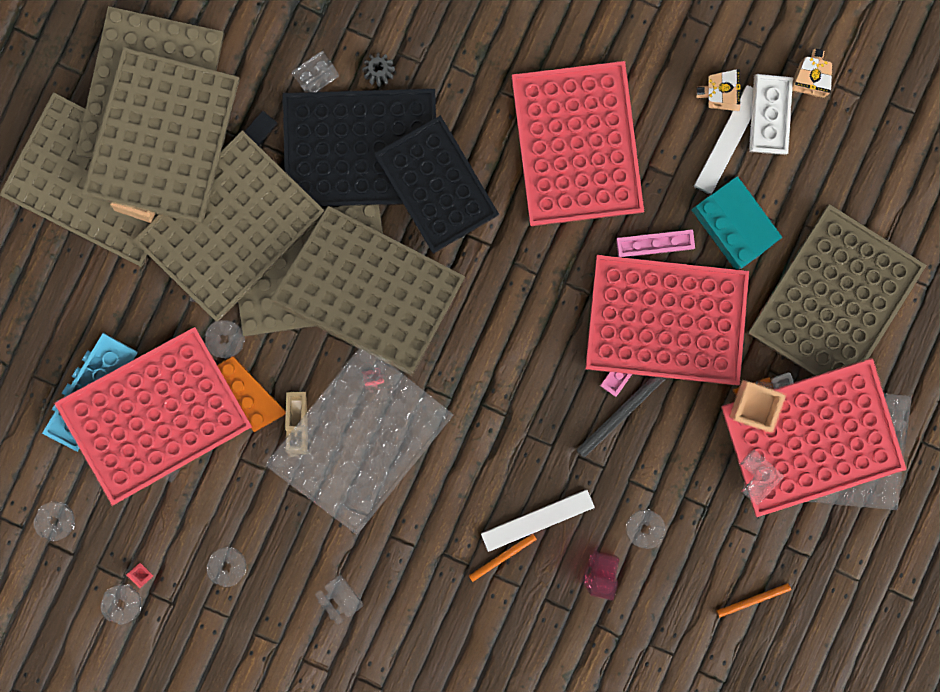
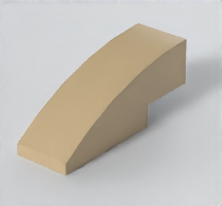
[285,392,308,454]

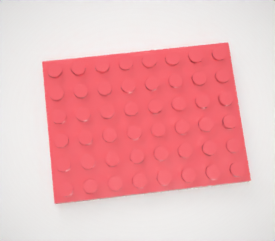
[511,61,644,226]
[585,255,749,386]
[54,327,252,506]
[721,358,907,517]

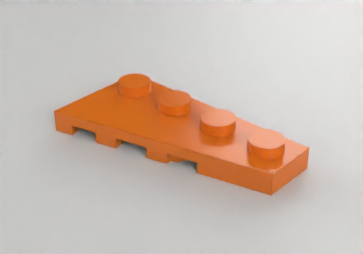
[217,356,286,432]

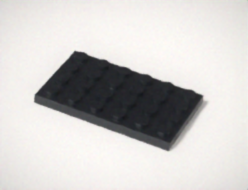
[374,115,499,254]

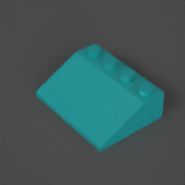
[691,176,782,270]

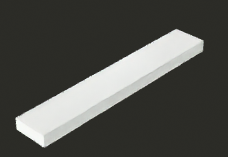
[694,85,753,195]
[481,489,595,552]

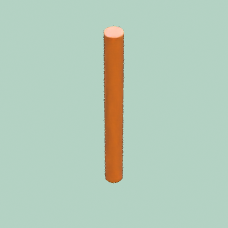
[469,534,537,582]
[717,583,791,618]

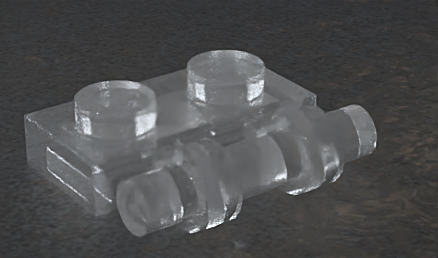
[314,574,364,625]

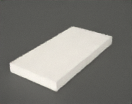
[749,74,793,155]

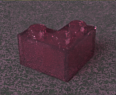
[584,551,619,601]

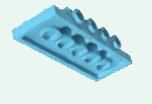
[42,333,138,452]

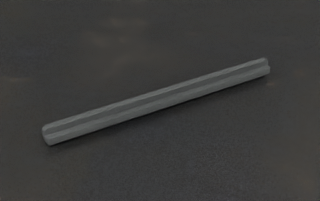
[577,377,666,457]

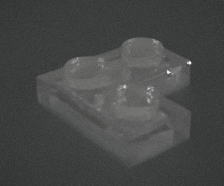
[740,449,784,505]

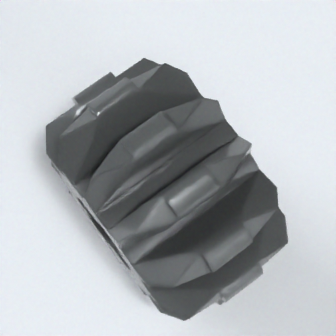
[362,53,395,86]

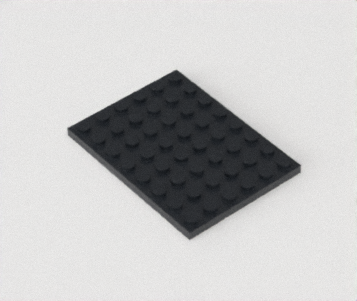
[283,89,436,207]

